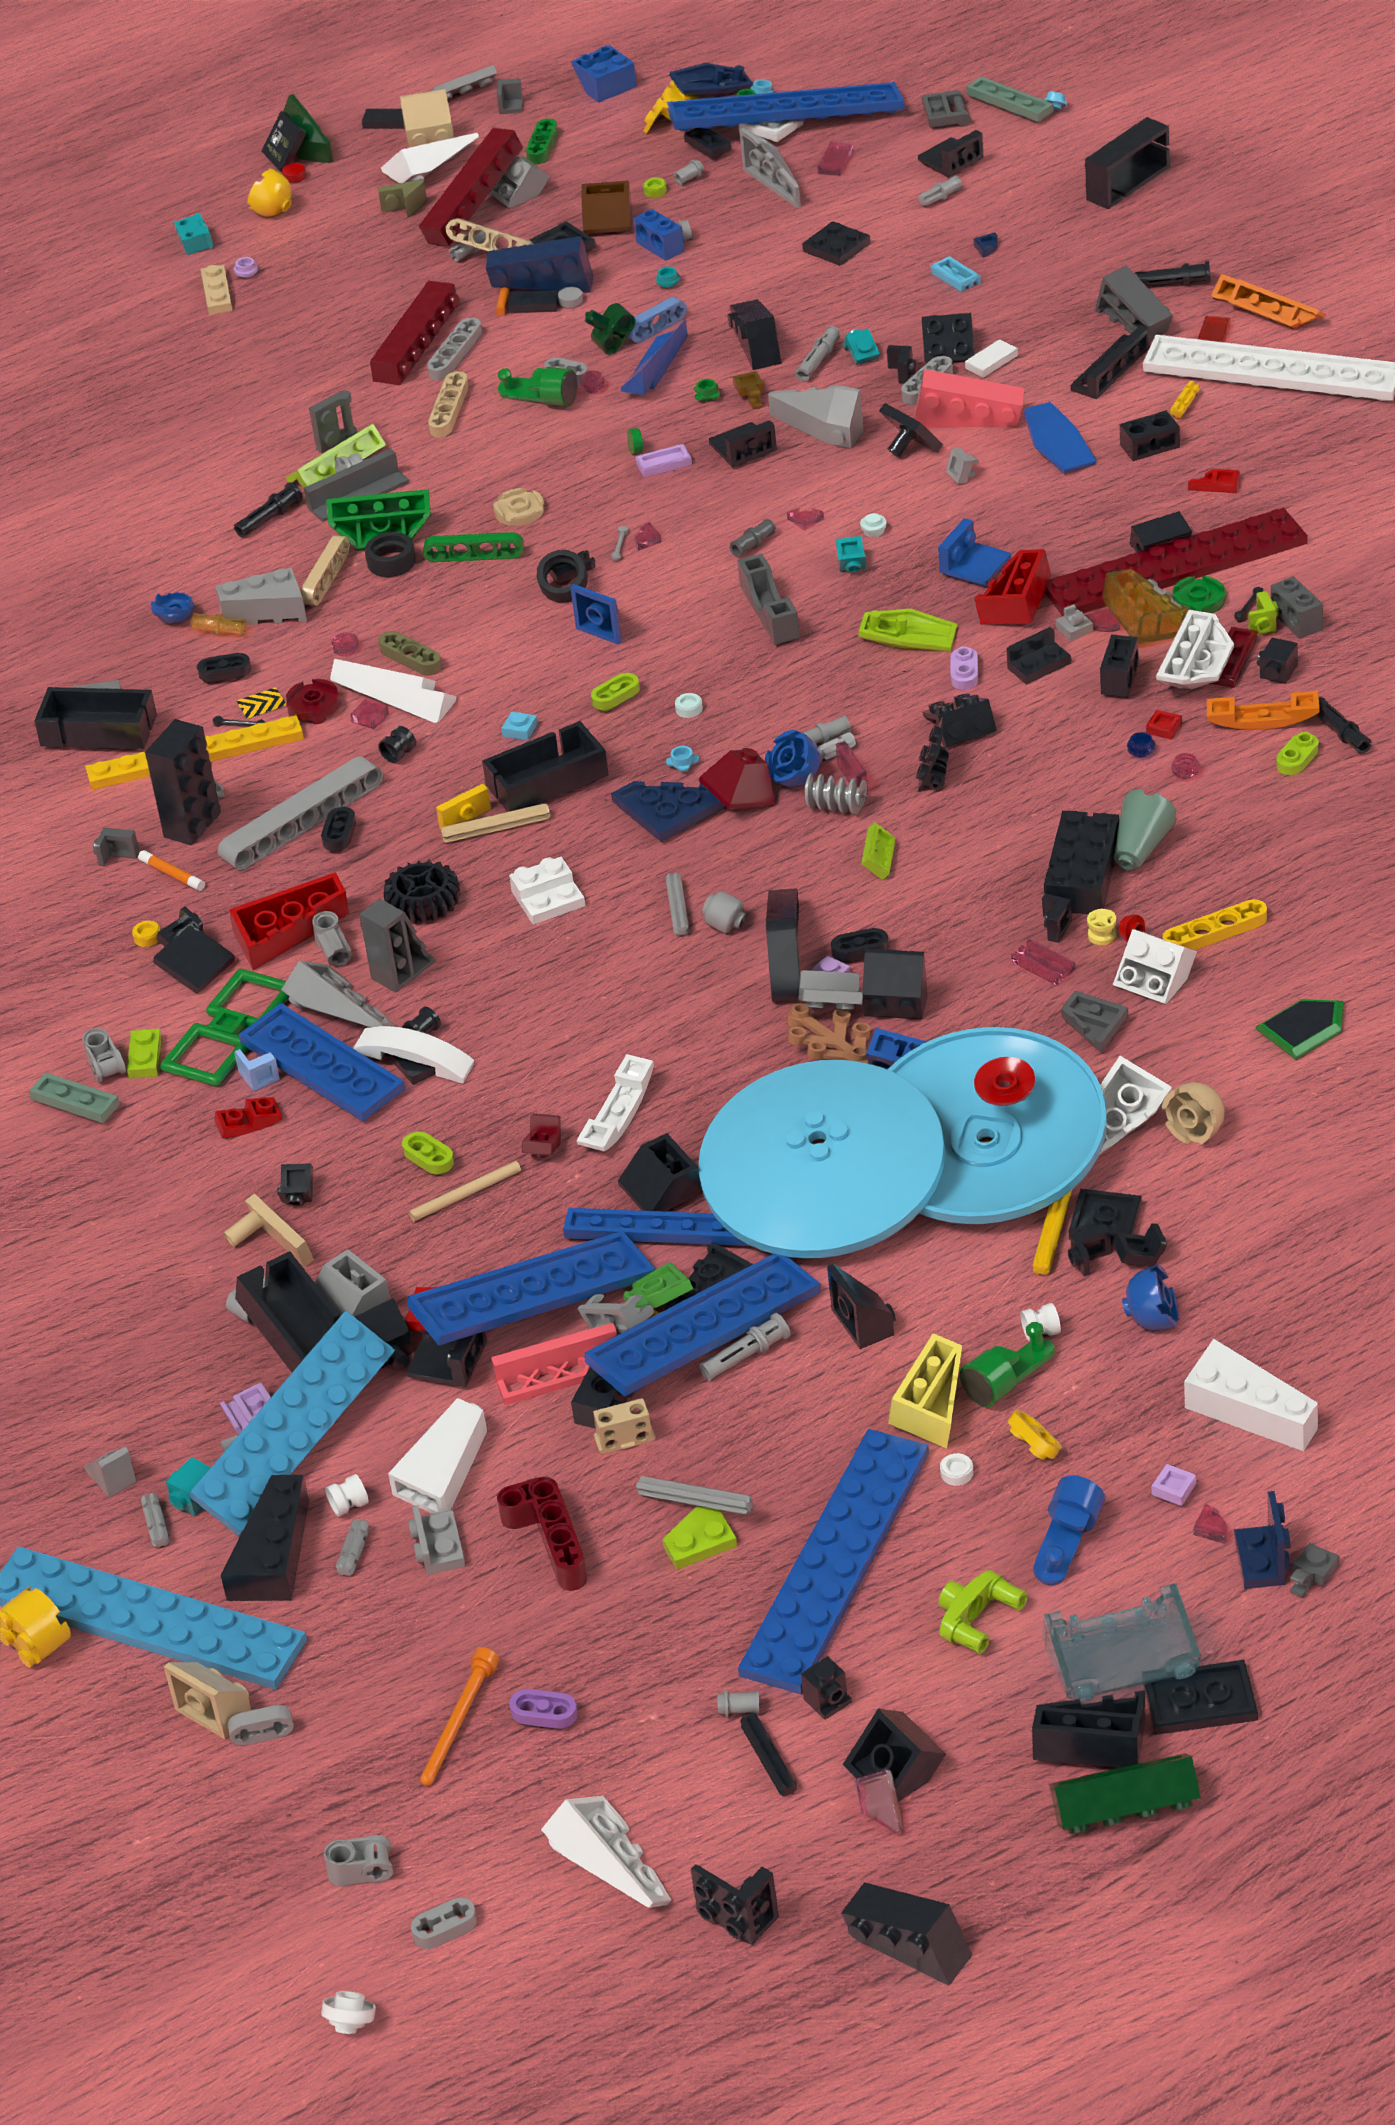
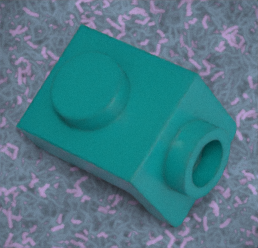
[843,328,880,365]
[835,536,866,573]

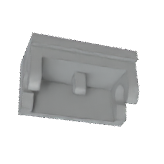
[577,1294,654,1334]

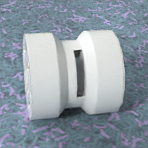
[1020,1303,1061,1342]
[325,1474,369,1517]

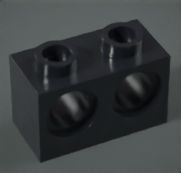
[1119,410,1180,461]
[1100,634,1139,697]

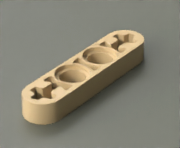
[446,218,534,251]
[428,371,469,438]
[301,535,350,606]

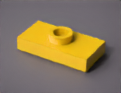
[436,784,491,829]

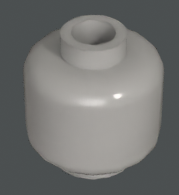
[701,891,746,934]

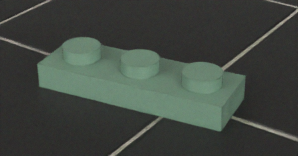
[29,1072,120,1123]

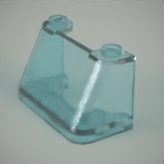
[1042,1583,1201,1703]

